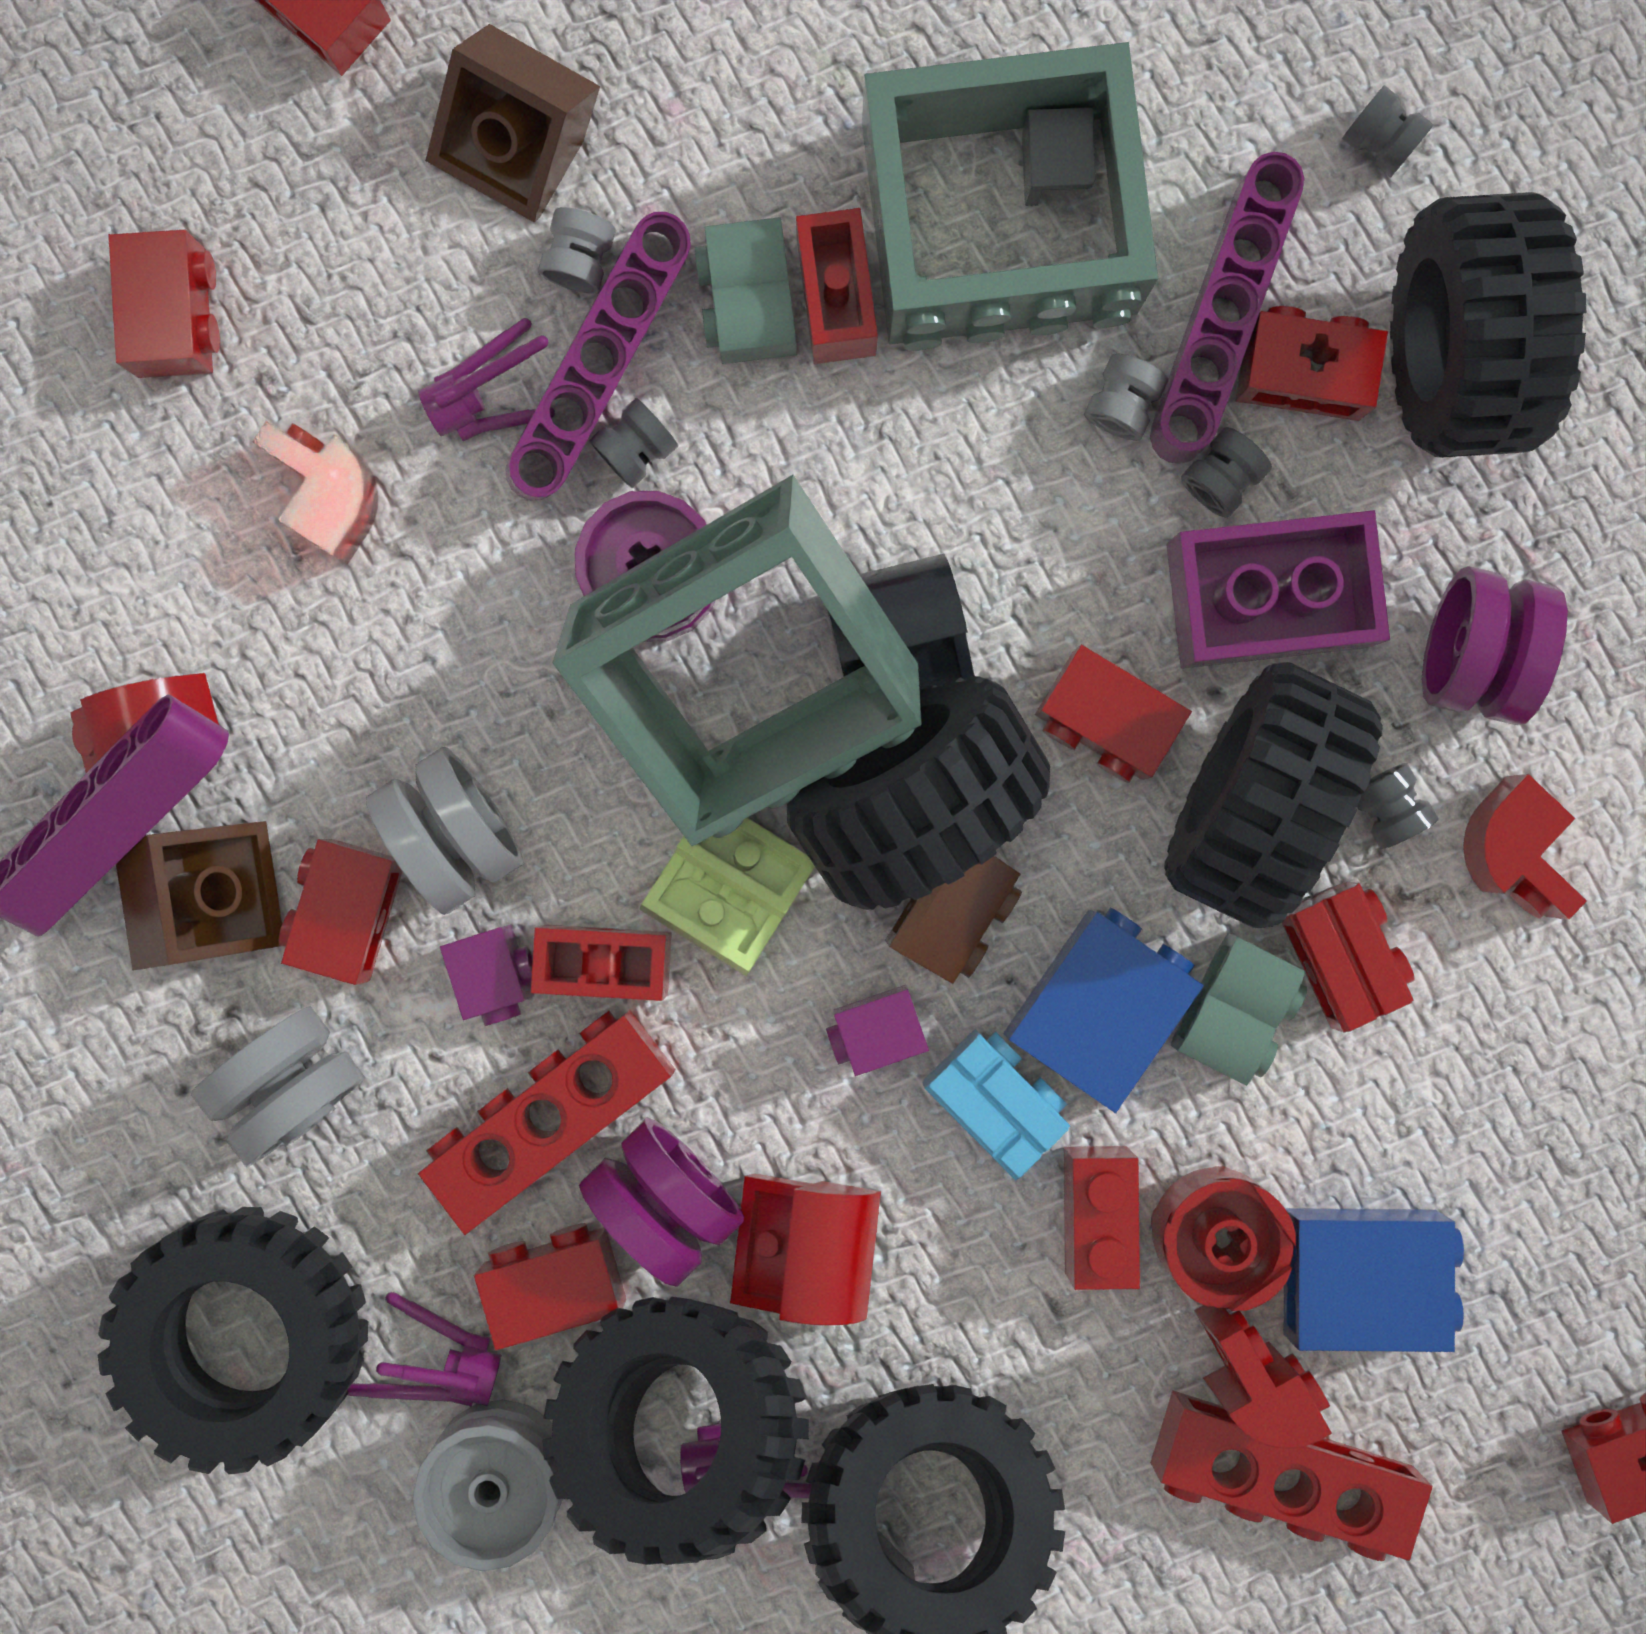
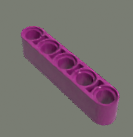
[1150,152,1305,464]
[505,212,691,501]
[0,694,229,937]

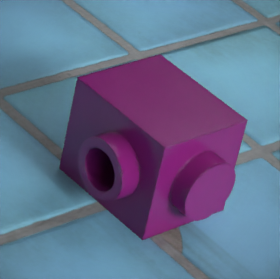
[439,924,534,1026]
[826,985,929,1077]

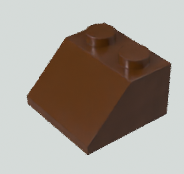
[425,24,600,222]
[116,821,282,971]
[885,856,1022,984]

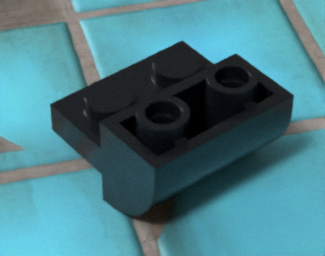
[826,554,975,691]

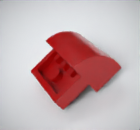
[730,1173,881,1325]
[1194,1305,1332,1449]

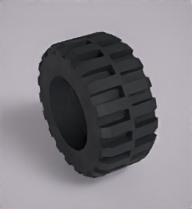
[1390,192,1587,458]
[1164,662,1383,928]
[787,676,1050,910]
[97,1207,369,1475]
[542,1296,809,1565]
[801,1384,1065,1634]

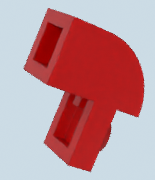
[70,673,219,773]
[1463,774,1587,920]

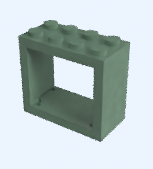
[862,42,1158,351]
[552,475,921,846]

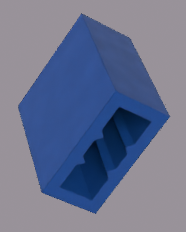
[1003,907,1204,1114]
[1283,1208,1464,1352]

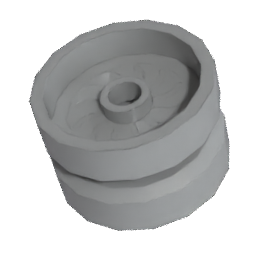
[366,747,524,915]
[191,1006,366,1168]
[412,1399,563,1571]

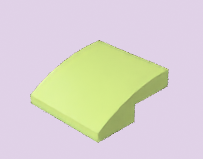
[640,818,815,976]

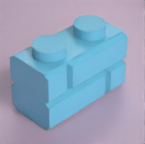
[922,1029,1070,1181]

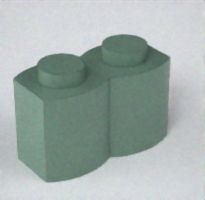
[694,217,797,364]
[1171,933,1307,1086]

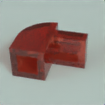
[252,421,378,564]

